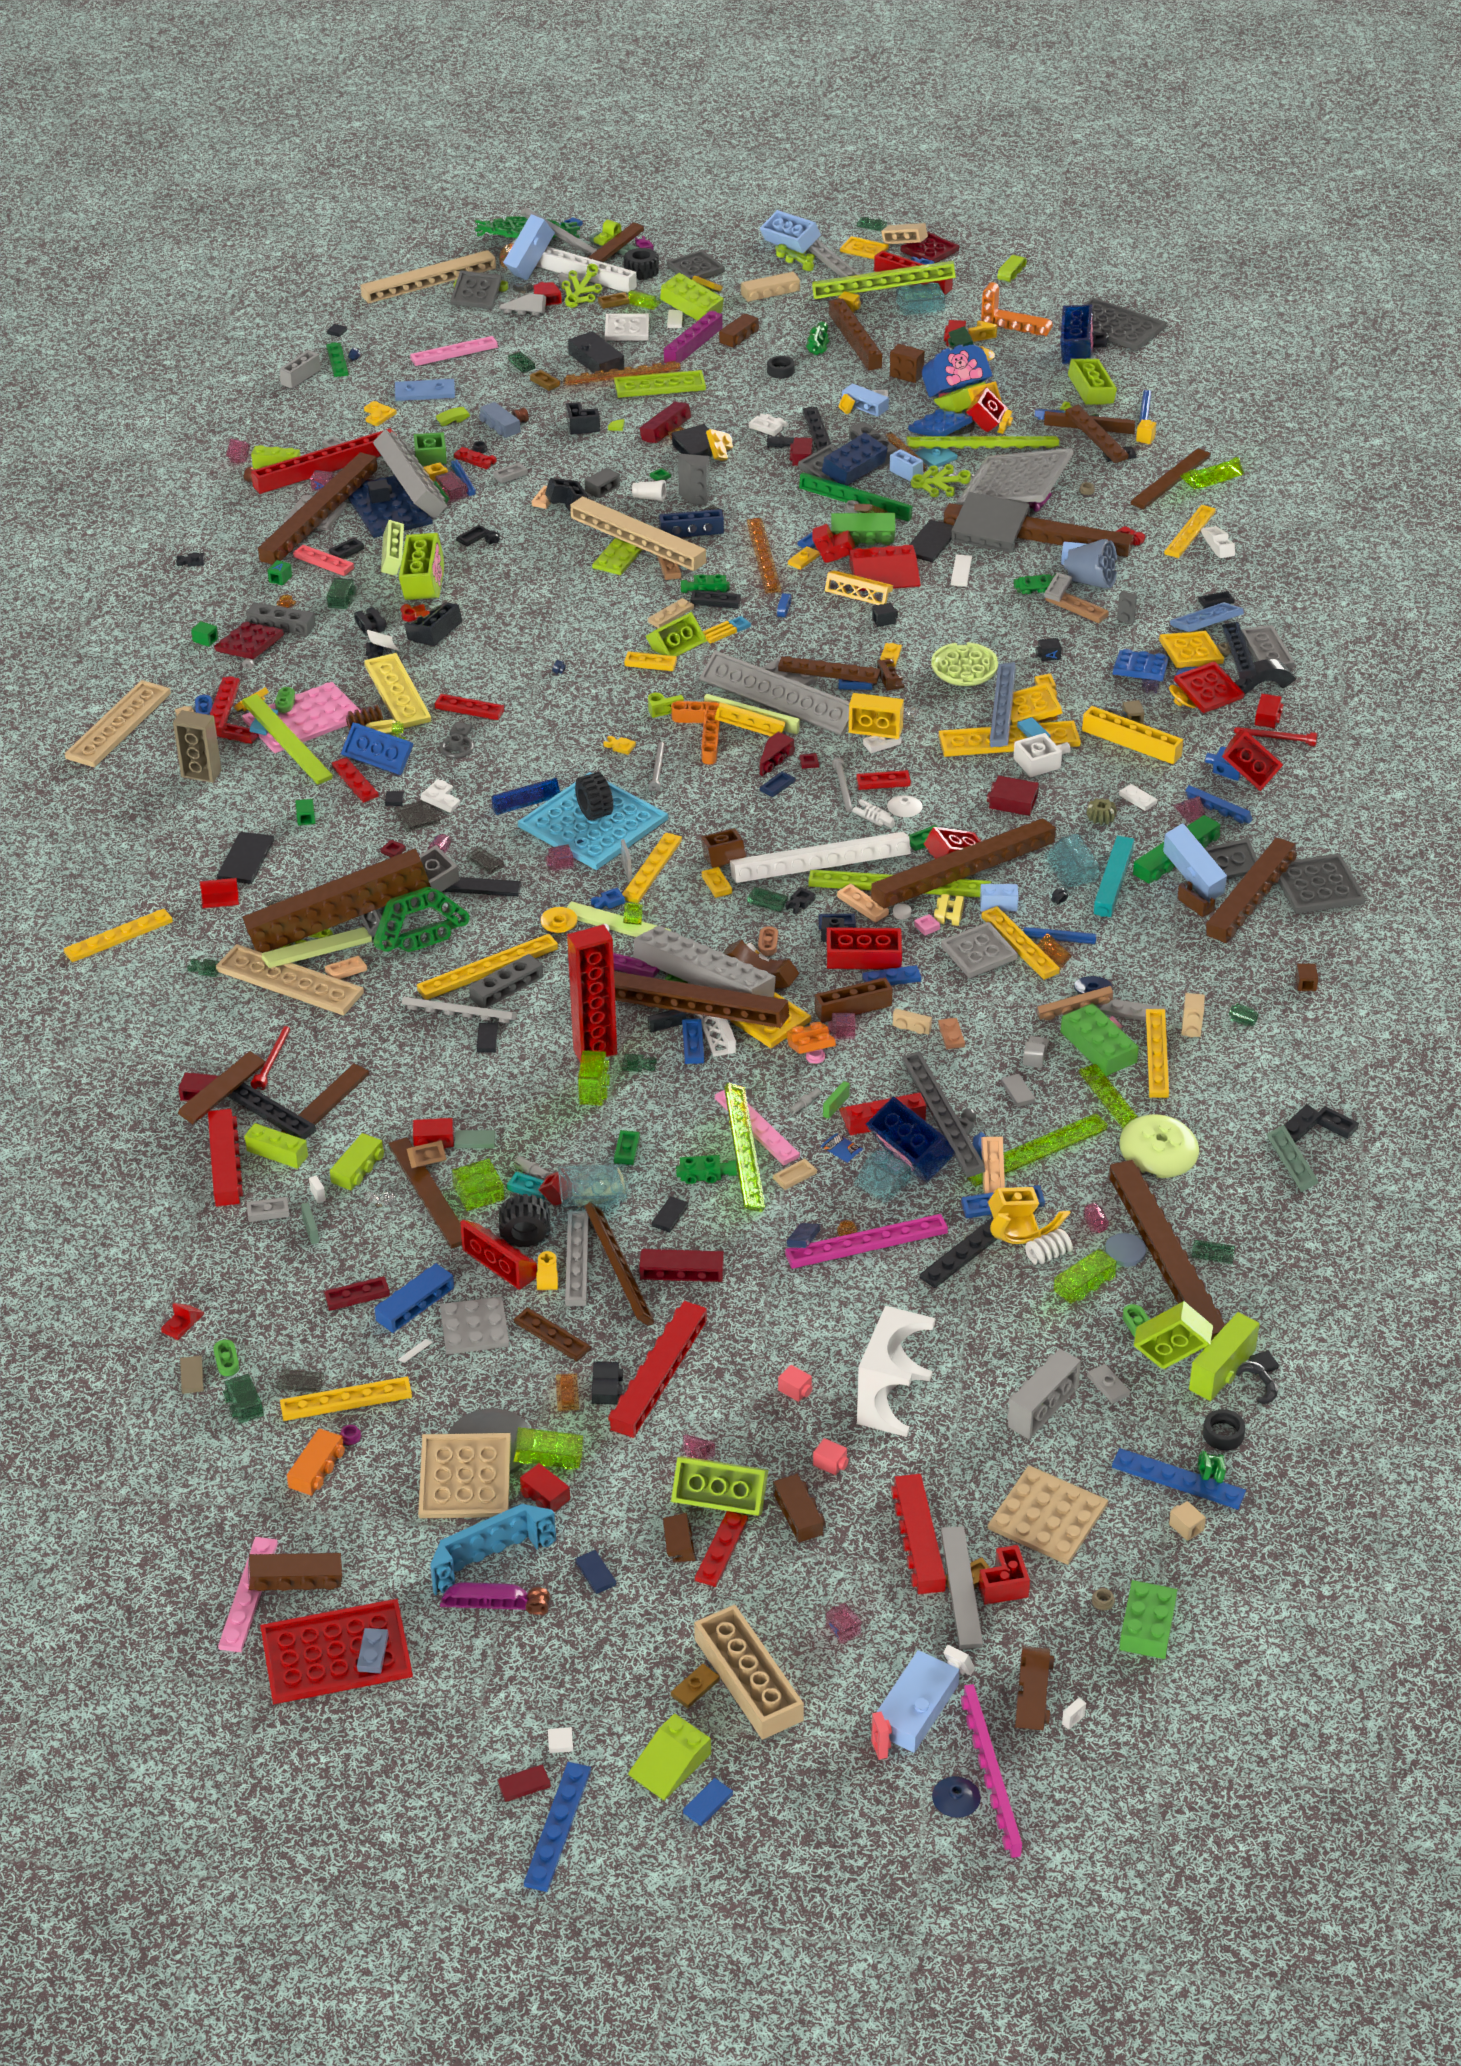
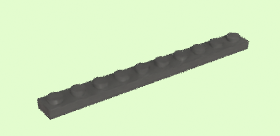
[902,1051,985,1178]

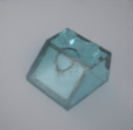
[854,1148,911,1204]

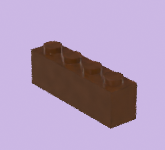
[814,977,893,1023]
[248,1553,342,1591]

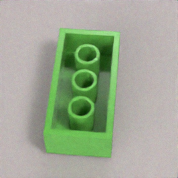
[830,513,895,545]
[1060,1003,1139,1076]

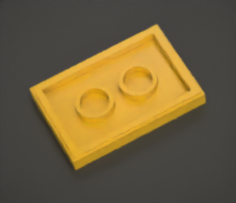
[840,236,889,259]

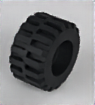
[623,248,659,280]
[575,772,613,820]
[499,1194,551,1247]

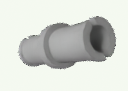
[514,1156,551,1180]

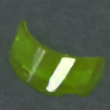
[1181,456,1244,489]

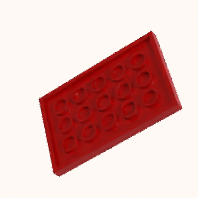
[260,1598,413,1705]

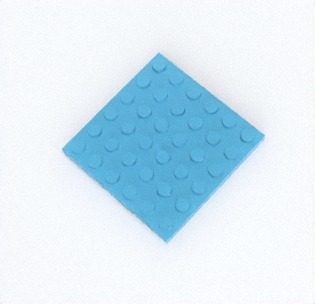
[518,772,668,870]

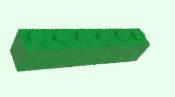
[1133,815,1221,884]

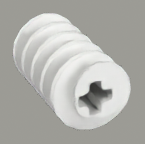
[1025,1229,1073,1265]

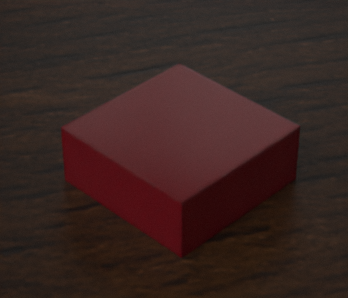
[799,753,819,769]
[380,840,406,857]

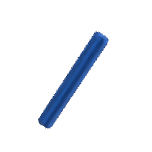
[1139,390,1151,423]
[451,460,476,496]
[1023,927,1097,944]

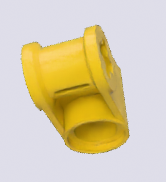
[537,1251,558,1291]

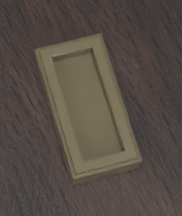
[180,1355,204,1394]

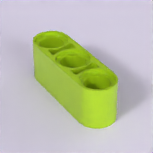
[997,255,1027,282]

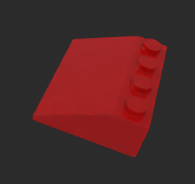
[849,544,921,591]

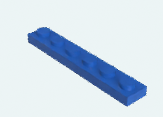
[1112,1448,1246,1510]
[524,1762,591,1892]

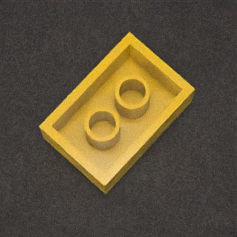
[848,693,904,739]

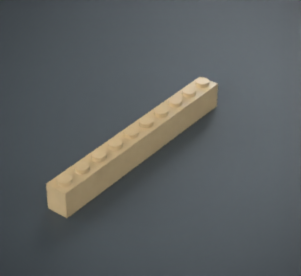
[360,250,496,304]
[570,496,706,571]

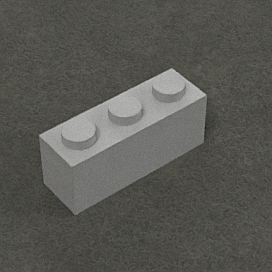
[279,350,321,389]

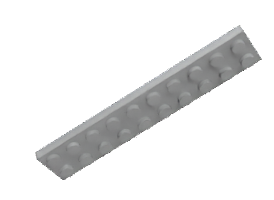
[699,650,850,736]

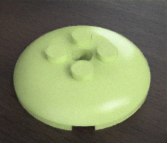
[931,642,998,686]
[1119,1114,1199,1178]

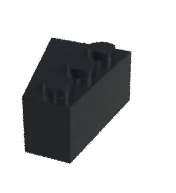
[404,602,463,646]

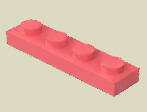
[293,545,354,576]

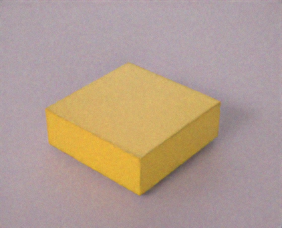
[838,394,855,414]

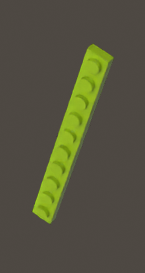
[906,436,1060,449]
[808,870,991,898]

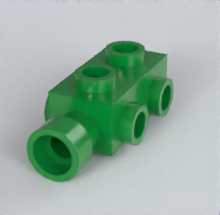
[806,322,830,355]
[1013,573,1062,595]
[681,574,730,593]
[676,1155,737,1184]

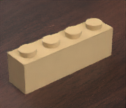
[741,272,800,302]

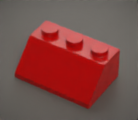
[1222,730,1283,791]

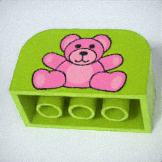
[399,533,444,600]

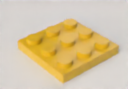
[1159,631,1224,668]
[1010,682,1063,725]
[730,992,811,1048]

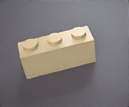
[881,223,928,244]

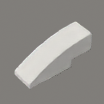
[1201,526,1235,558]

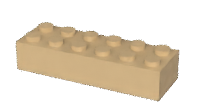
[694,1604,804,1740]

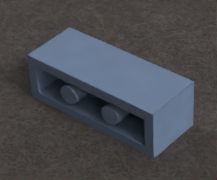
[479,402,521,438]

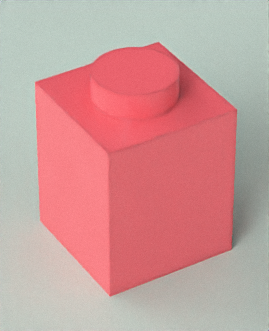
[778,1365,813,1402]
[813,1438,849,1476]

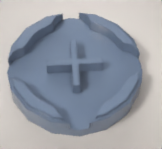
[1105,1233,1147,1267]

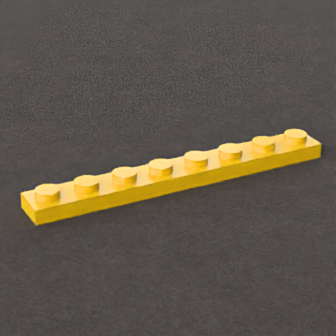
[417,934,558,1000]

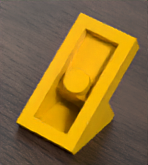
[968,321,997,342]

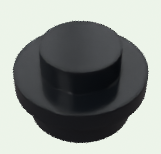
[472,441,487,453]
[484,530,500,544]
[1051,888,1069,905]

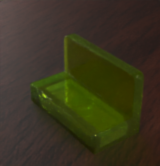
[628,290,661,310]

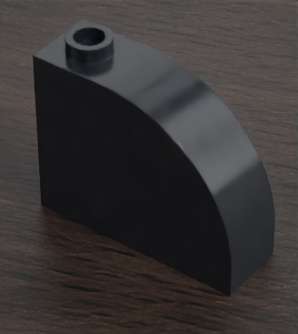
[671,424,713,459]

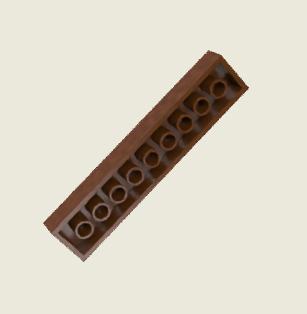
[242,848,431,953]

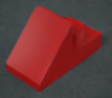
[161,1303,205,1340]

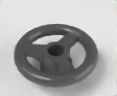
[440,734,474,758]

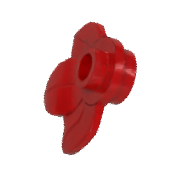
[400,604,430,622]

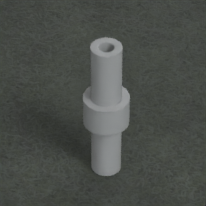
[789,1088,821,1115]

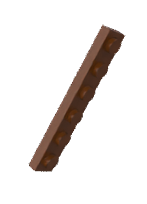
[1065,404,1128,464]
[778,656,880,684]

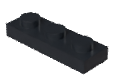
[690,590,741,609]

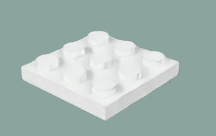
[605,313,649,341]

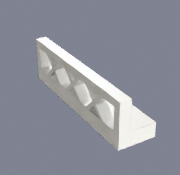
[697,1014,736,1057]

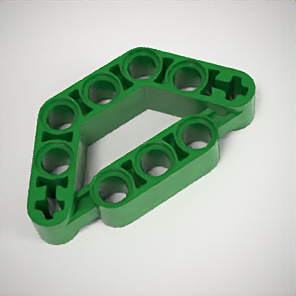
[373,887,470,952]

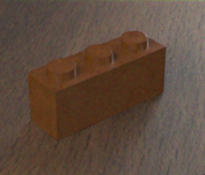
[719,313,759,348]
[773,1474,826,1543]

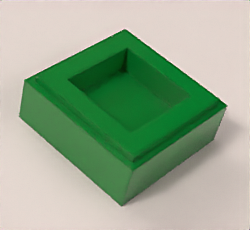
[650,468,671,481]

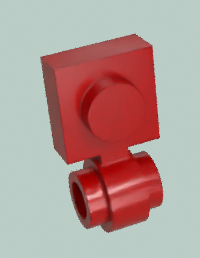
[1115,526,1145,546]

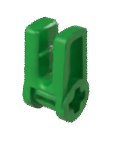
[1197,1451,1226,1483]

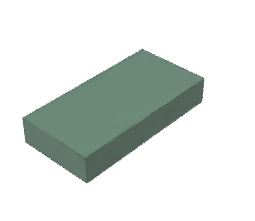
[454,1130,496,1148]
[301,1202,319,1244]

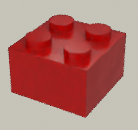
[966,387,1008,432]

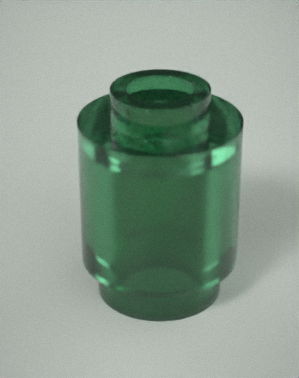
[1229,1003,1259,1027]

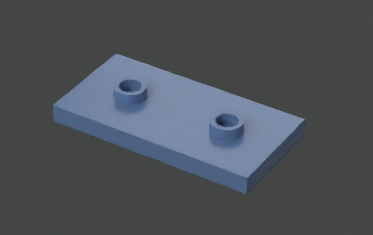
[395,379,455,401]
[1170,602,1244,632]

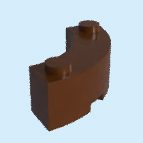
[723,940,800,989]
[1015,1646,1054,1731]

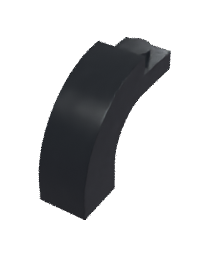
[1235,659,1296,694]

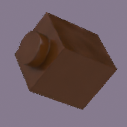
[1295,963,1319,991]

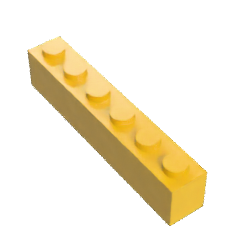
[1082,706,1183,765]

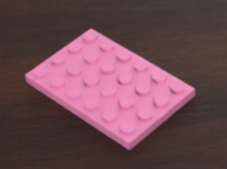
[242,682,360,753]

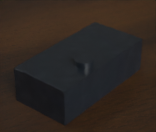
[568,331,625,378]

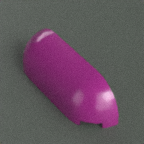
[440,1582,529,1610]

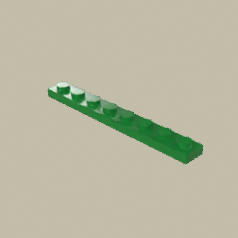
[799,473,913,522]

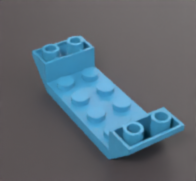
[430,1504,556,1595]

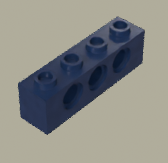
[659,509,724,538]

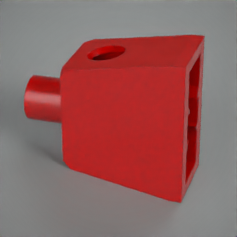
[533,282,562,306]

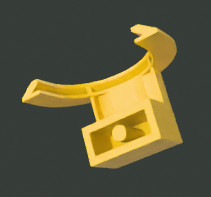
[988,1187,1071,1244]

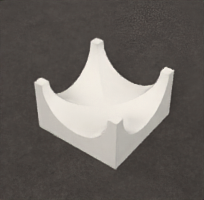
[857,1306,935,1437]

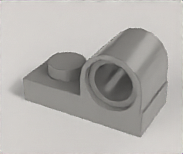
[1023,1036,1049,1068]

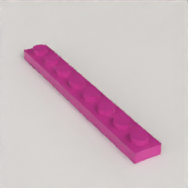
[785,1214,948,1269]
[961,1684,1022,1858]

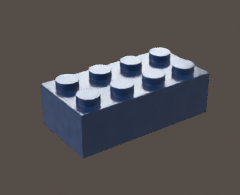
[822,433,888,486]

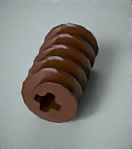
[346,705,383,731]

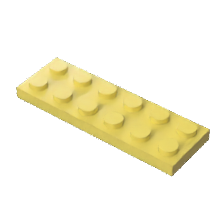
[364,653,431,729]

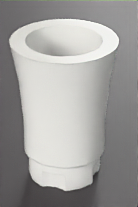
[632,480,666,502]

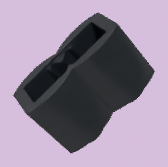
[591,1361,623,1405]

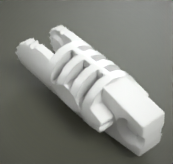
[852,799,895,829]

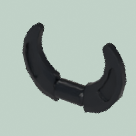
[1236,1361,1278,1404]

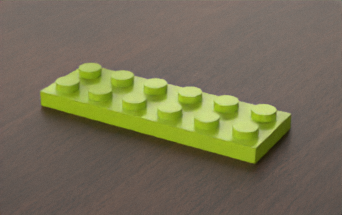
[614,370,706,398]

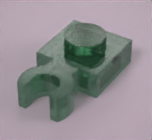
[187,959,220,978]
[622,1054,657,1072]

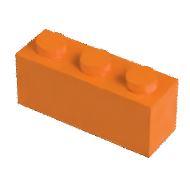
[287,1428,345,1496]

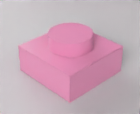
[914,914,940,936]

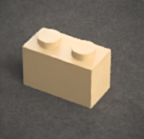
[1181,993,1205,1037]

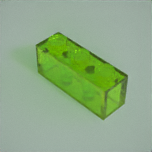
[1053,1248,1117,1304]
[513,1427,583,1469]

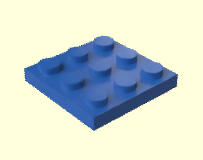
[908,409,972,436]
[1113,649,1169,681]

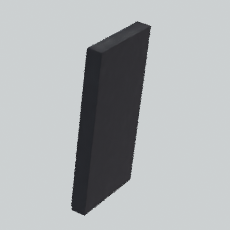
[909,519,953,563]
[217,831,274,884]

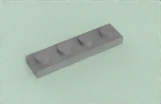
[1096,999,1166,1021]

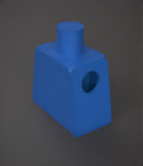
[1205,746,1241,781]

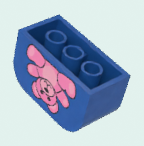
[922,345,993,398]

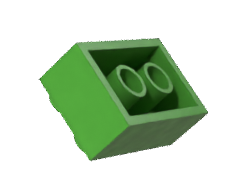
[1119,1580,1178,1659]

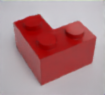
[812,524,855,563]
[978,1545,1030,1605]

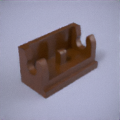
[877,659,905,691]
[1177,881,1216,917]
[663,1513,696,1563]

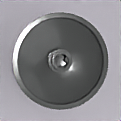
[448,1408,534,1474]

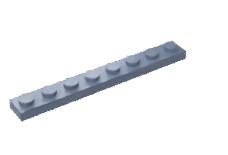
[990,662,1016,747]

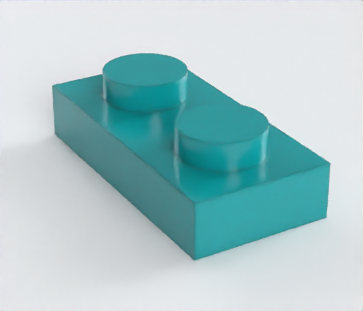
[507,1172,546,1201]

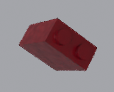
[987,775,1039,816]

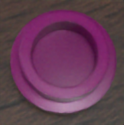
[339,1425,361,1445]

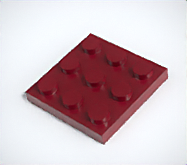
[900,232,959,263]
[214,622,284,660]

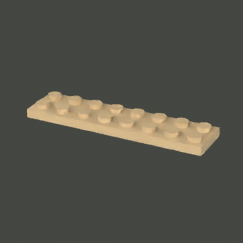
[65,680,171,768]
[216,944,364,1016]

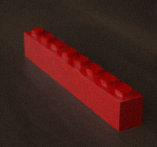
[608,1301,707,1438]

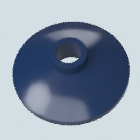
[1074,976,1112,994]
[932,1776,981,1818]

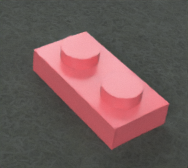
[871,1711,892,1760]

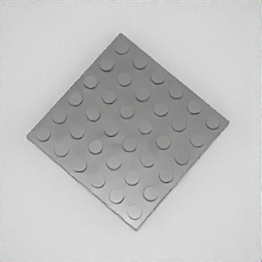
[956,448,1074,505]

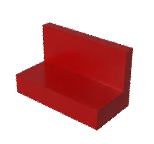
[200,878,239,908]

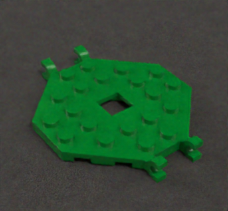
[475,216,580,239]

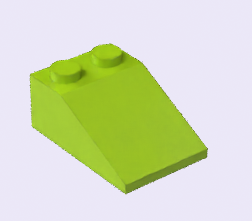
[628,1713,711,1801]

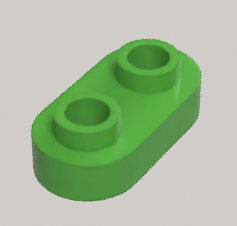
[275,687,295,713]
[1122,1304,1150,1337]
[213,1340,239,1376]

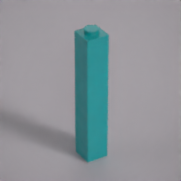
[1093,835,1135,917]

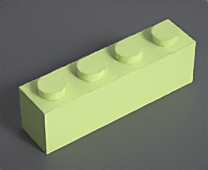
[381,520,404,575]

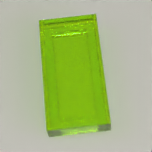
[623,903,643,925]

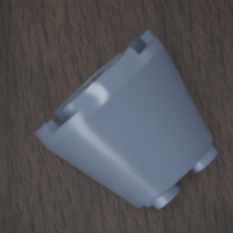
[1064,539,1117,588]

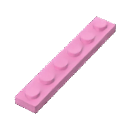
[410,336,498,366]
[715,1087,800,1165]
[218,1537,278,1652]

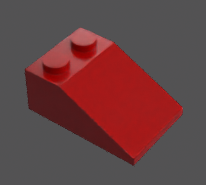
[924,827,981,859]

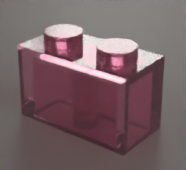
[435,471,468,502]

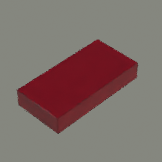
[497,1764,551,1802]

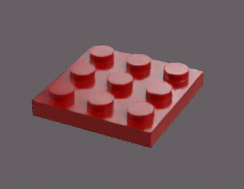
[1173,661,1245,713]

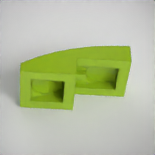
[435,407,470,427]

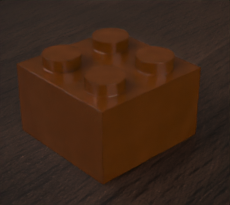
[889,344,925,383]
[700,828,746,868]

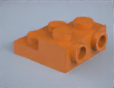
[786,1022,836,1054]

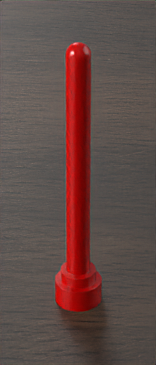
[1234,727,1317,747]
[250,1026,290,1090]

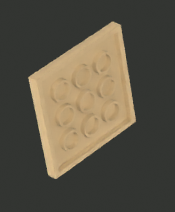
[418,1433,511,1518]
[987,1465,1108,1565]

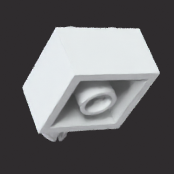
[1013,733,1071,778]

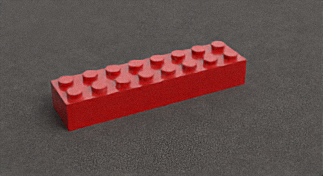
[567,924,617,1065]

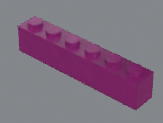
[664,311,723,366]

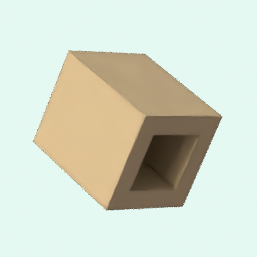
[1169,1501,1206,1541]

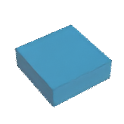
[728,616,751,632]

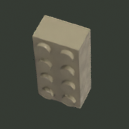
[173,710,222,783]

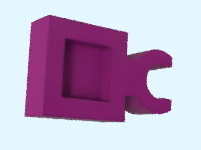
[635,236,654,250]

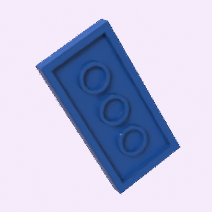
[341,722,414,775]

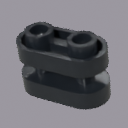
[354,607,387,636]

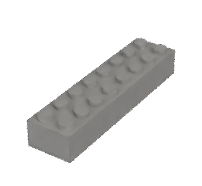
[373,429,447,519]
[633,926,776,997]

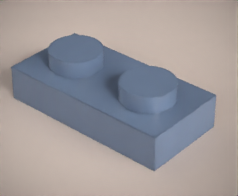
[357,1628,388,1673]

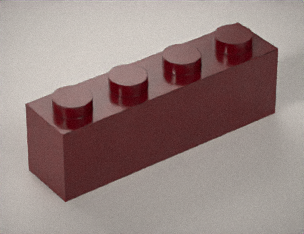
[639,402,691,443]
[639,1249,724,1282]

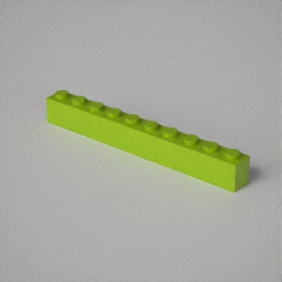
[812,261,956,299]

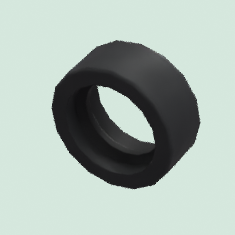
[767,356,795,379]
[1203,1409,1246,1451]

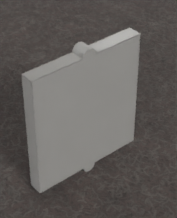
[621,839,632,881]

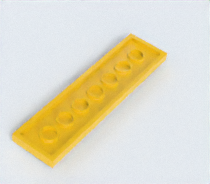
[938,721,1081,757]

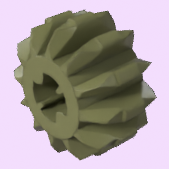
[1086,798,1117,825]

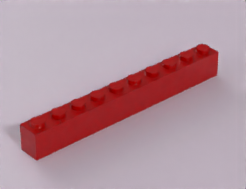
[251,428,397,494]

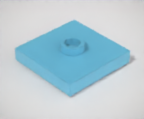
[914,447,958,467]

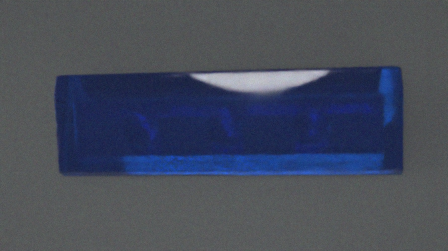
[491,778,560,815]

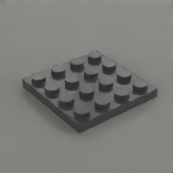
[1278,853,1366,914]

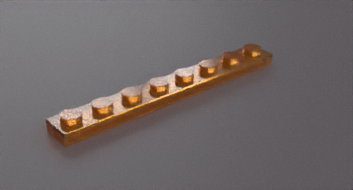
[563,361,681,386]
[746,518,781,594]

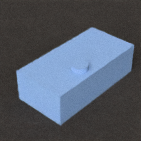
[760,210,821,253]
[503,214,555,280]
[1163,823,1227,902]
[877,1650,960,1753]

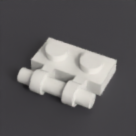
[749,413,788,436]

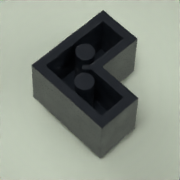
[566,402,600,435]
[545,478,588,512]

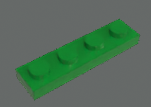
[326,342,349,377]

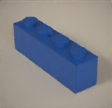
[374,1263,454,1333]

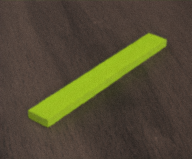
[242,694,333,785]

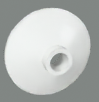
[887,795,922,817]

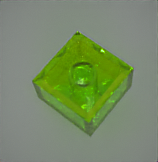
[578,1051,610,1106]
[451,1158,505,1211]

